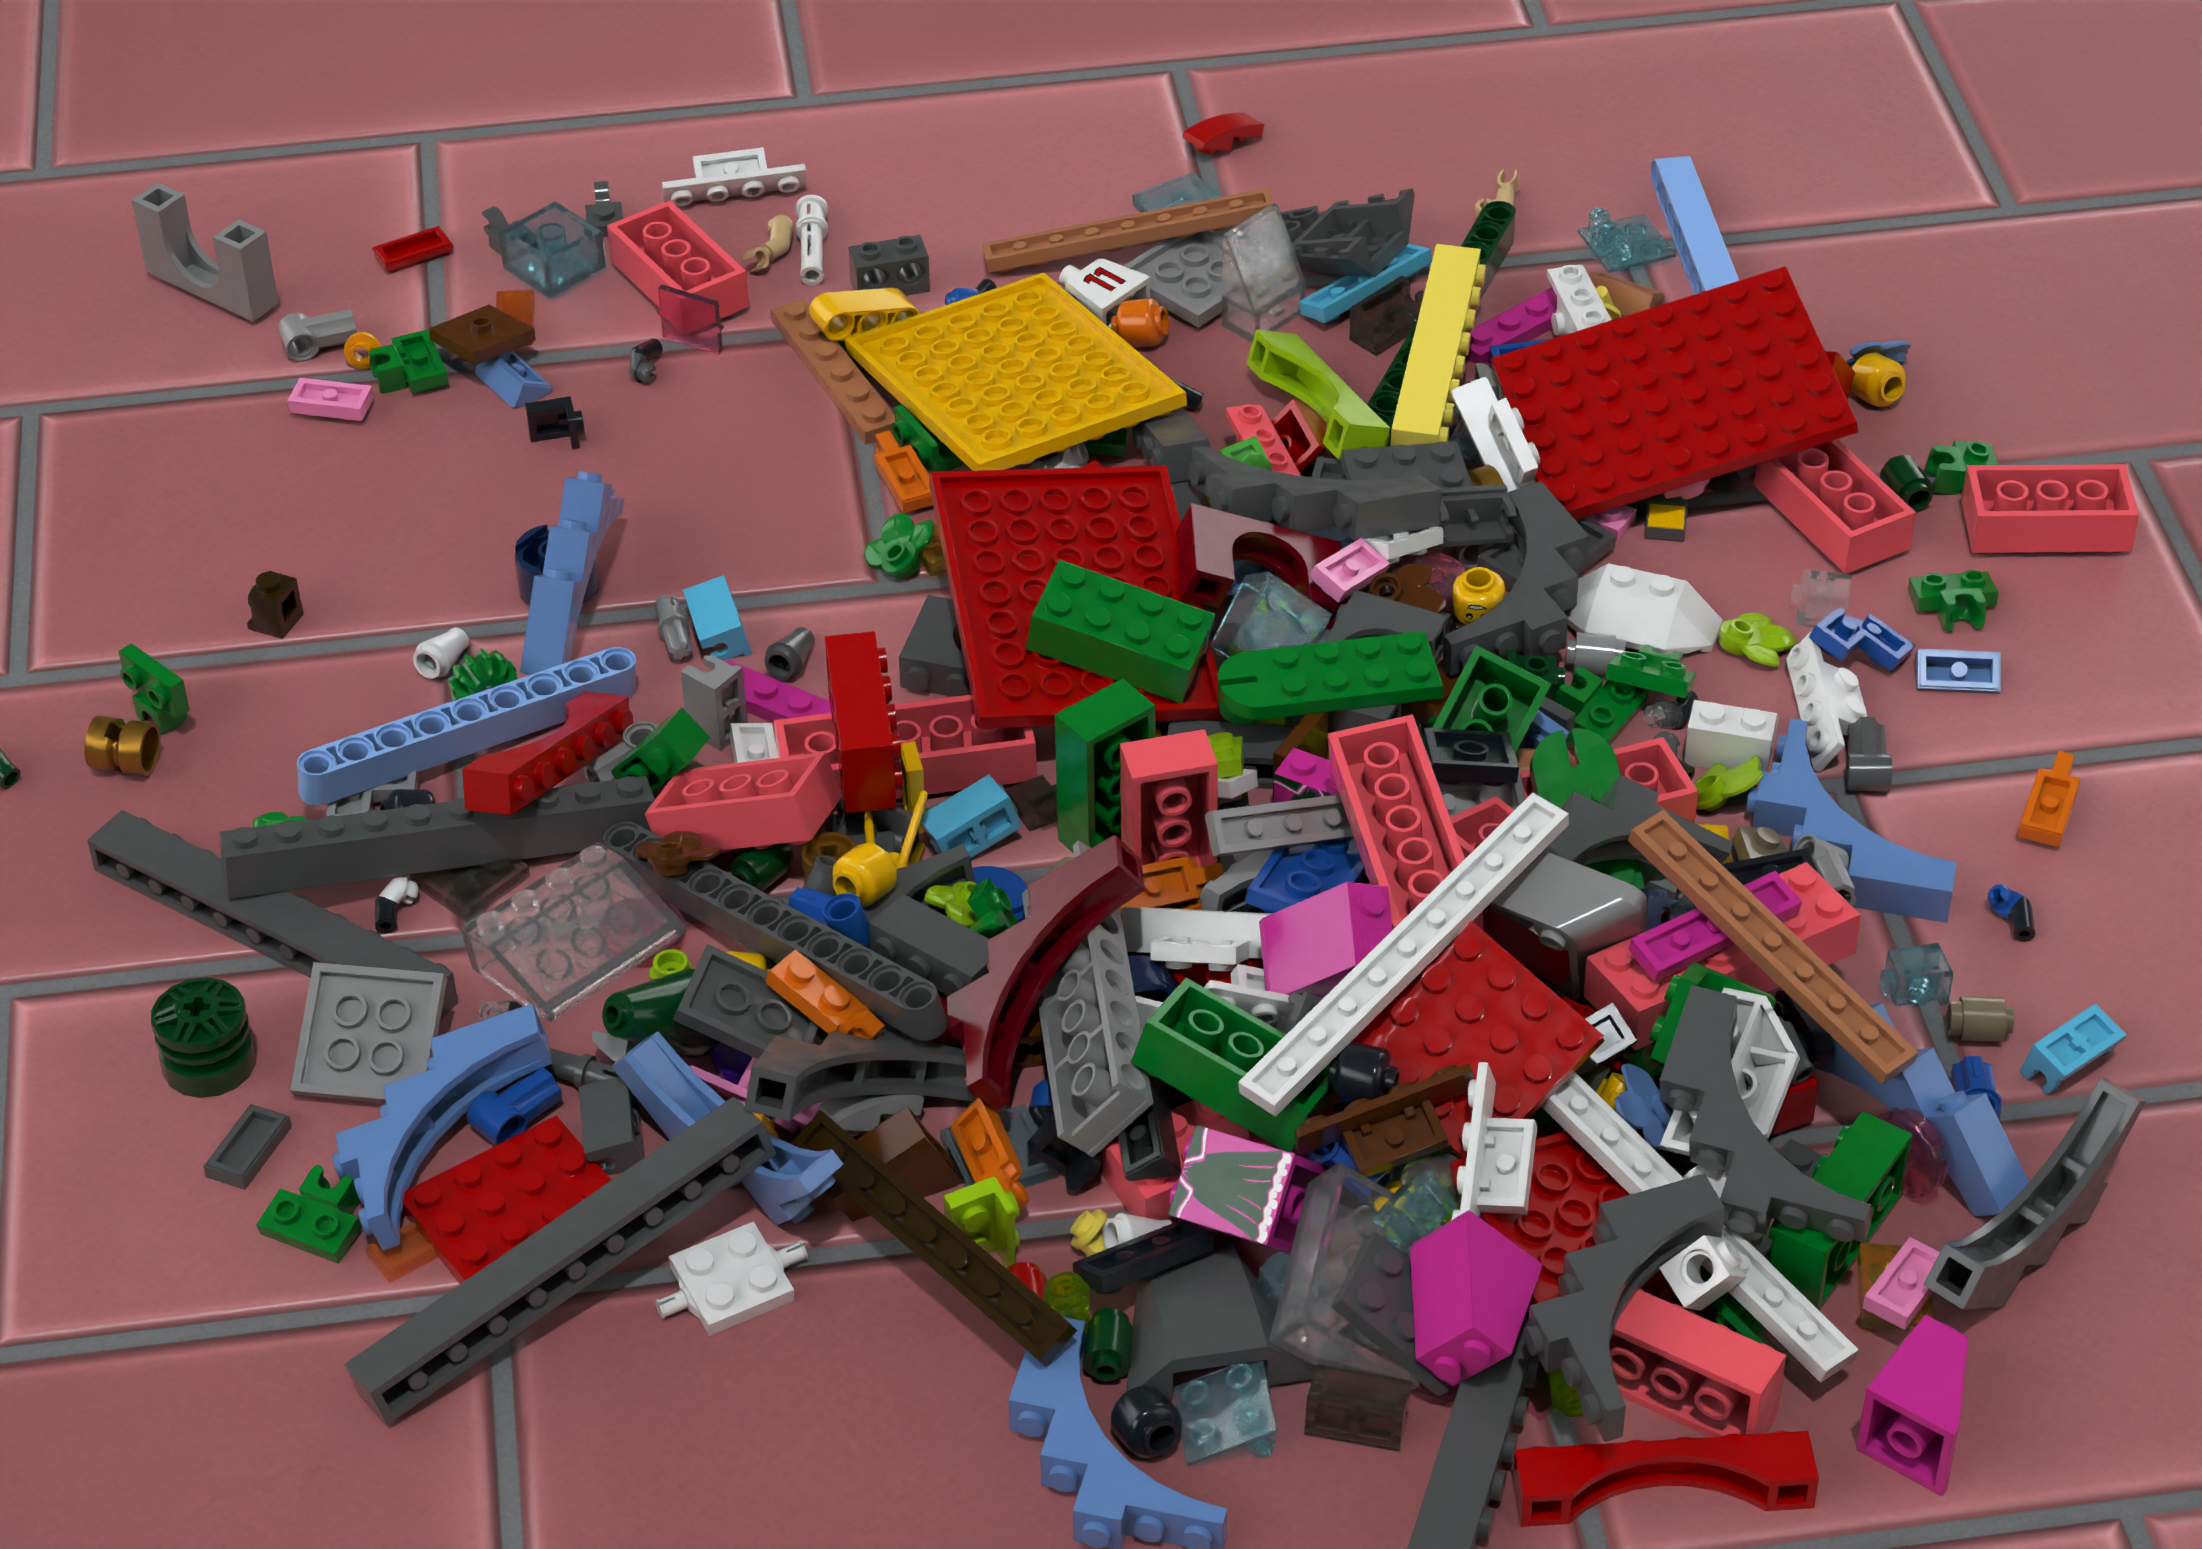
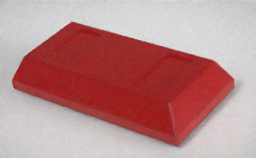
[372,226,454,273]

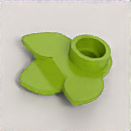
[1718,613,1798,667]
[1693,755,1763,811]
[924,881,979,928]

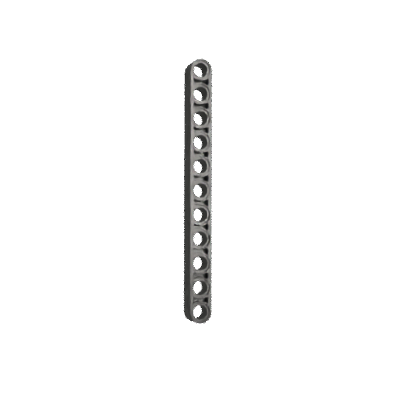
[603,821,948,1041]

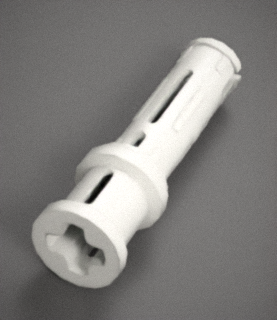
[796,195,828,285]

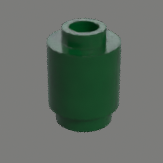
[1880,455,1933,512]
[731,843,794,892]
[1083,1308,1133,1381]

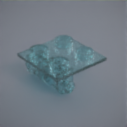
[1578,207,1676,273]
[1173,1360,1278,1466]

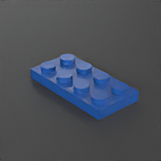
[1245,839,1366,914]

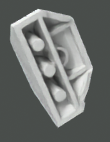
[1564,563,1723,654]
[1660,987,1800,1156]

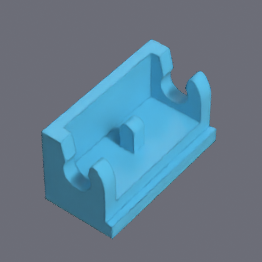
[683,575,752,661]
[920,774,1022,858]
[2019,1003,2127,1094]

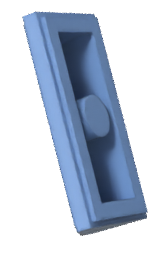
[475,351,553,408]
[1914,649,2001,693]

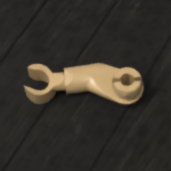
[1475,169,1520,219]
[742,214,793,273]

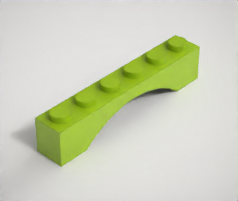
[1246,329,1390,460]

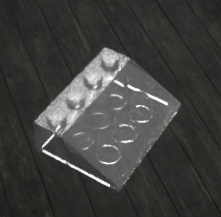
[461,842,687,1022]
[1269,1162,1446,1390]

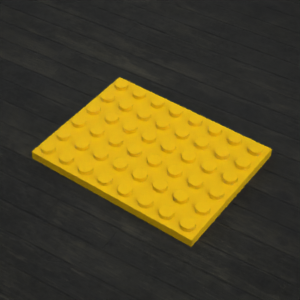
[845,272,1187,471]

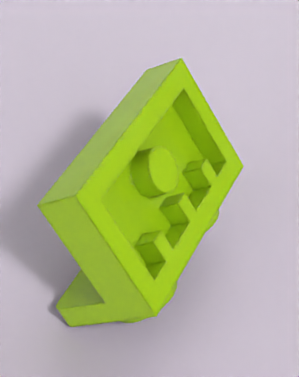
[944,1176,1020,1268]

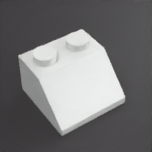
[1684,700,1779,772]

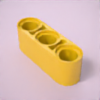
[809,288,920,341]

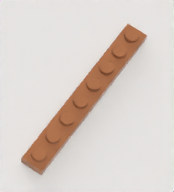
[982,188,1276,273]
[1628,809,1919,1085]

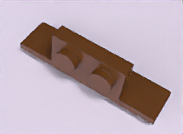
[1294,1064,1473,1180]

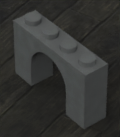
[1292,590,1447,733]
[899,595,971,697]

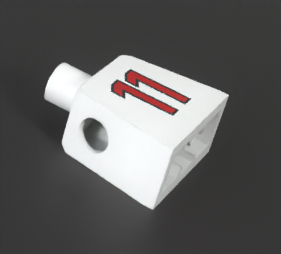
[1059,259,1150,329]

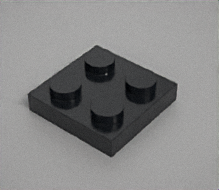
[1423,728,1519,786]

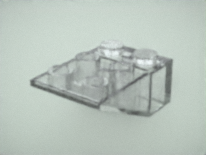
[1222,203,1306,343]

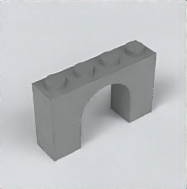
[132,182,279,322]

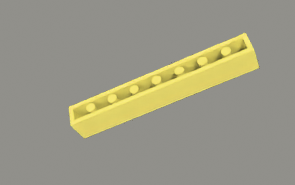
[1390,244,1486,446]

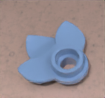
[1846,340,1911,367]
[1614,1064,1674,1150]

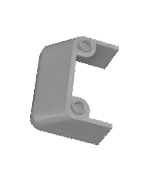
[1491,850,1648,999]

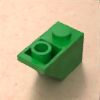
[611,707,711,792]

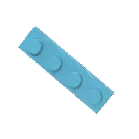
[1298,243,1432,323]

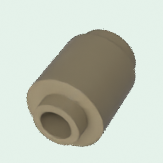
[1946,996,2014,1042]

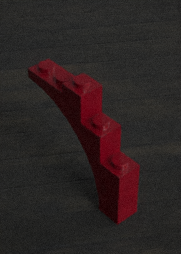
[947,835,1145,1110]

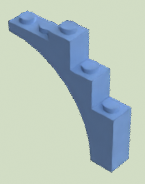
[520,471,625,675]
[1746,718,1957,923]
[1814,1002,2029,1216]
[332,1003,553,1251]
[612,1032,843,1225]
[1008,1317,1227,1549]

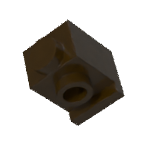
[247,571,303,639]

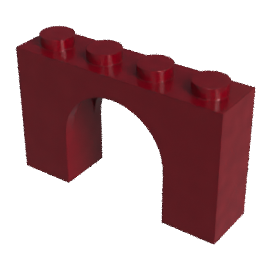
[1176,503,1348,634]

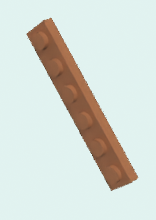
[771,299,895,445]

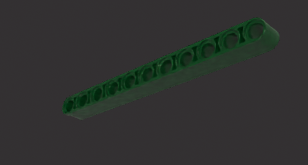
[1367,201,1516,446]

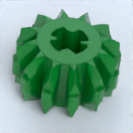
[447,648,518,701]

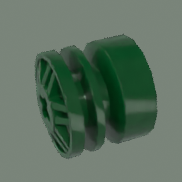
[151,977,256,1098]

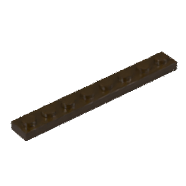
[791,1110,1078,1367]

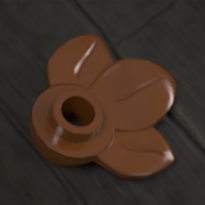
[1367,563,1447,614]
[635,831,721,876]

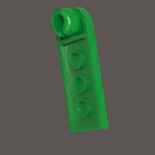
[1218,631,1443,725]
[1530,728,1645,890]

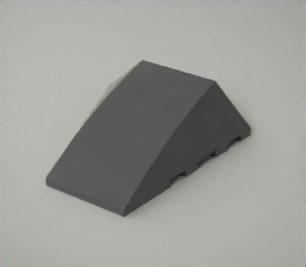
[1239,188,1415,277]
[1126,1240,1315,1399]

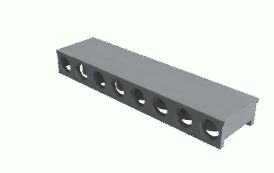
[1022,840,1154,1157]

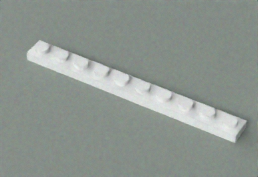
[1238,793,1569,1117]
[1541,1072,1859,1383]

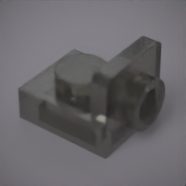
[1006,775,1058,832]

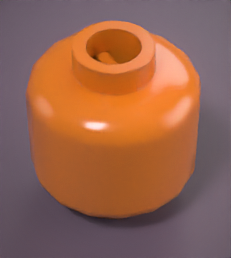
[1111,298,1169,348]

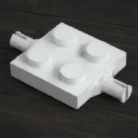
[655,1221,808,1336]

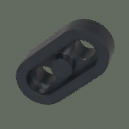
[1774,990,1832,1065]

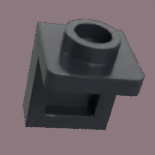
[525,396,585,449]
[1027,1113,1102,1193]

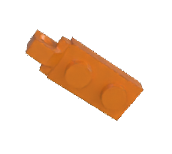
[873,430,933,513]
[2017,750,2081,847]
[1120,856,1224,916]
[765,949,885,1040]
[950,1098,1029,1211]

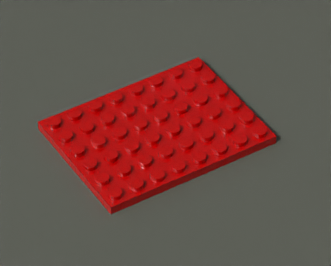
[1491,266,1859,520]
[929,465,1224,728]

